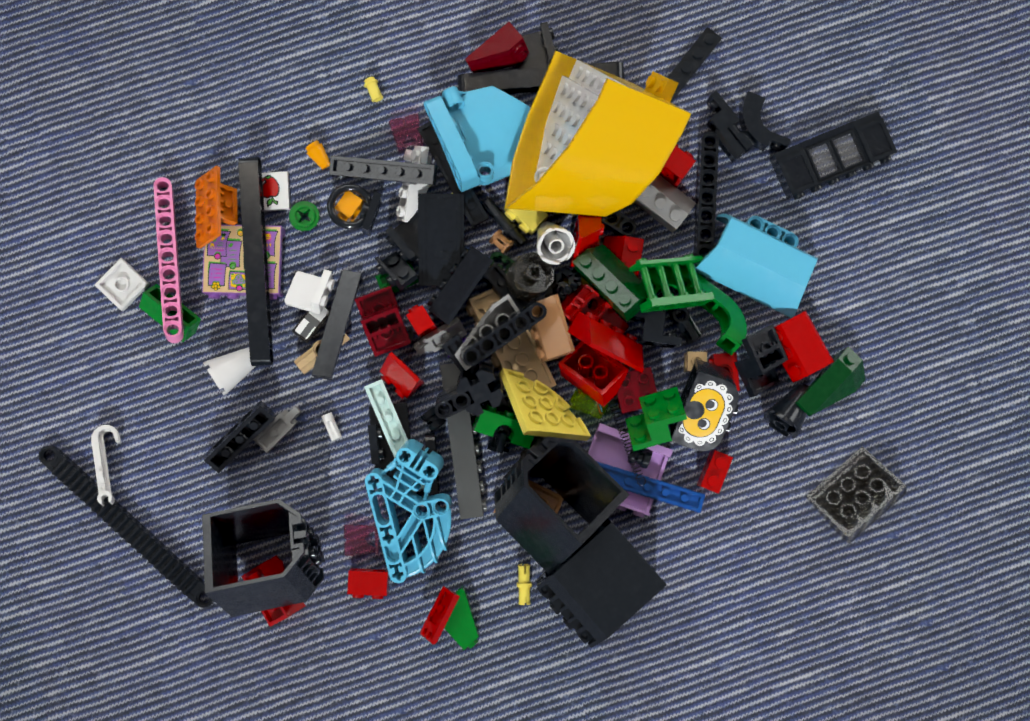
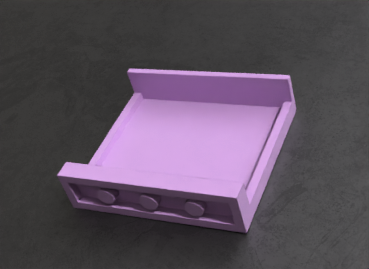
[588,423,673,518]

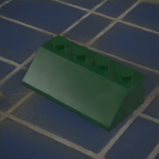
[572,245,656,322]

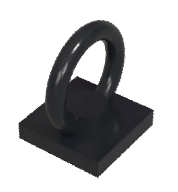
[327,184,382,236]

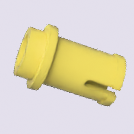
[364,77,383,103]

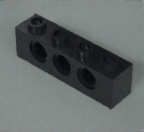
[204,400,275,474]

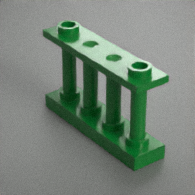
[629,254,715,313]

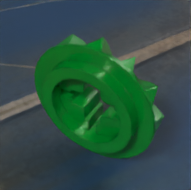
[289,201,320,232]

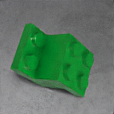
[625,387,687,451]

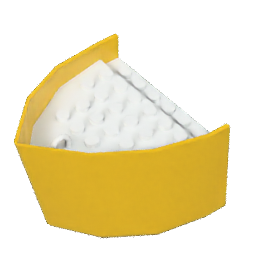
[505,50,692,217]

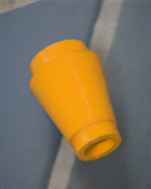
[305,140,330,170]

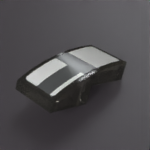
[292,306,331,343]

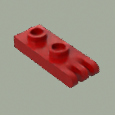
[420,586,460,644]

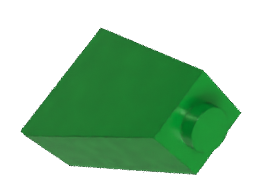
[444,585,479,650]

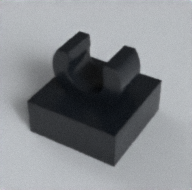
[487,431,510,454]

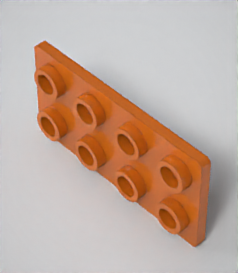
[195,166,238,249]

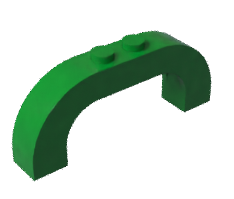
[642,266,747,355]

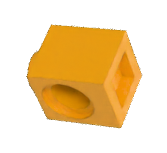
[335,191,364,222]

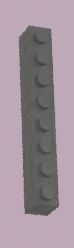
[440,363,487,520]

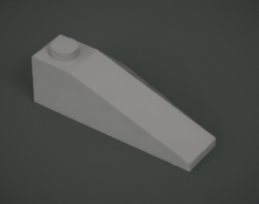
[454,294,524,371]

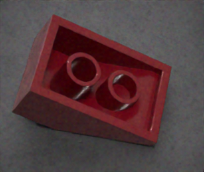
[465,22,529,73]

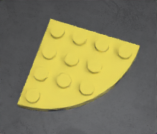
[499,368,591,441]

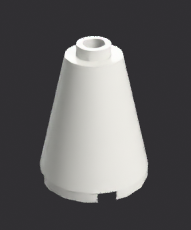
[536,221,576,265]
[203,347,256,396]

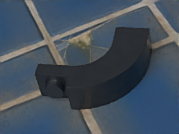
[739,91,791,151]

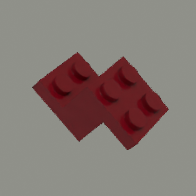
[354,285,411,357]

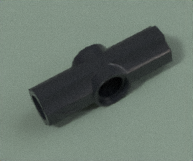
[657,287,702,344]

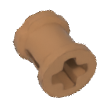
[489,229,514,254]

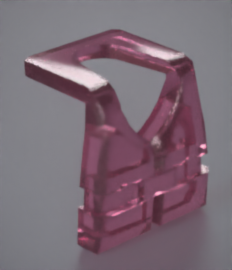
[389,114,423,151]
[344,524,378,556]

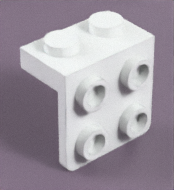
[284,269,335,314]

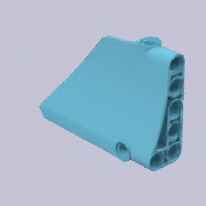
[423,86,531,192]

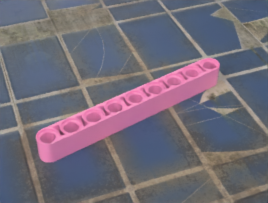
[154,177,184,343]

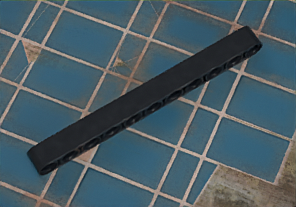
[238,157,273,366]

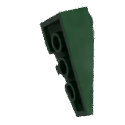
[795,346,866,417]

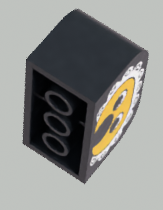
[668,359,739,451]

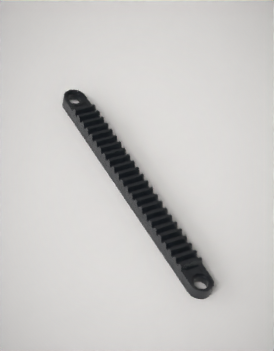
[38,446,214,608]

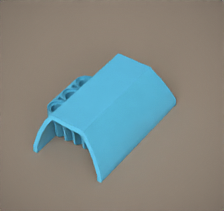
[695,214,818,318]

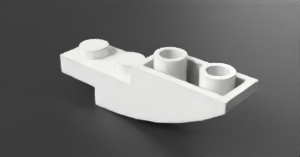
[396,145,429,222]

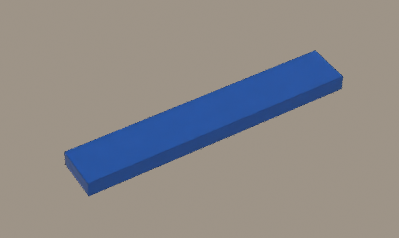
[596,461,706,513]

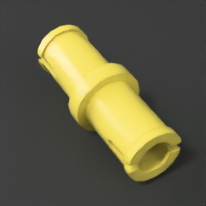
[517,564,532,605]

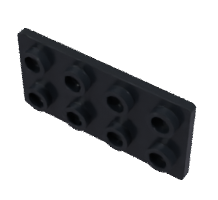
[368,403,411,482]

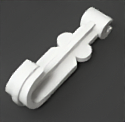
[91,425,121,506]

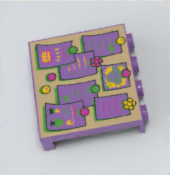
[202,225,285,300]

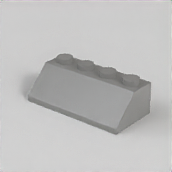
[634,174,696,233]

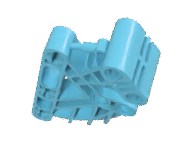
[365,439,452,583]

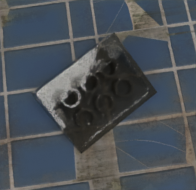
[806,446,907,544]

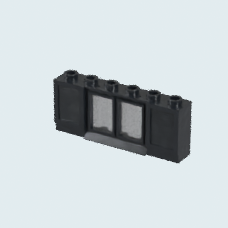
[770,111,897,200]

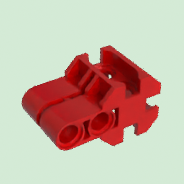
[561,283,629,331]

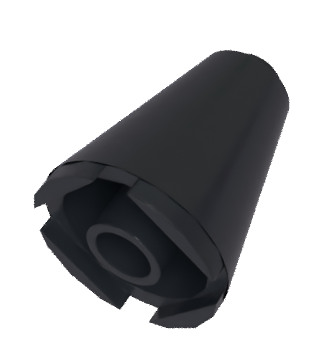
[764,384,809,438]

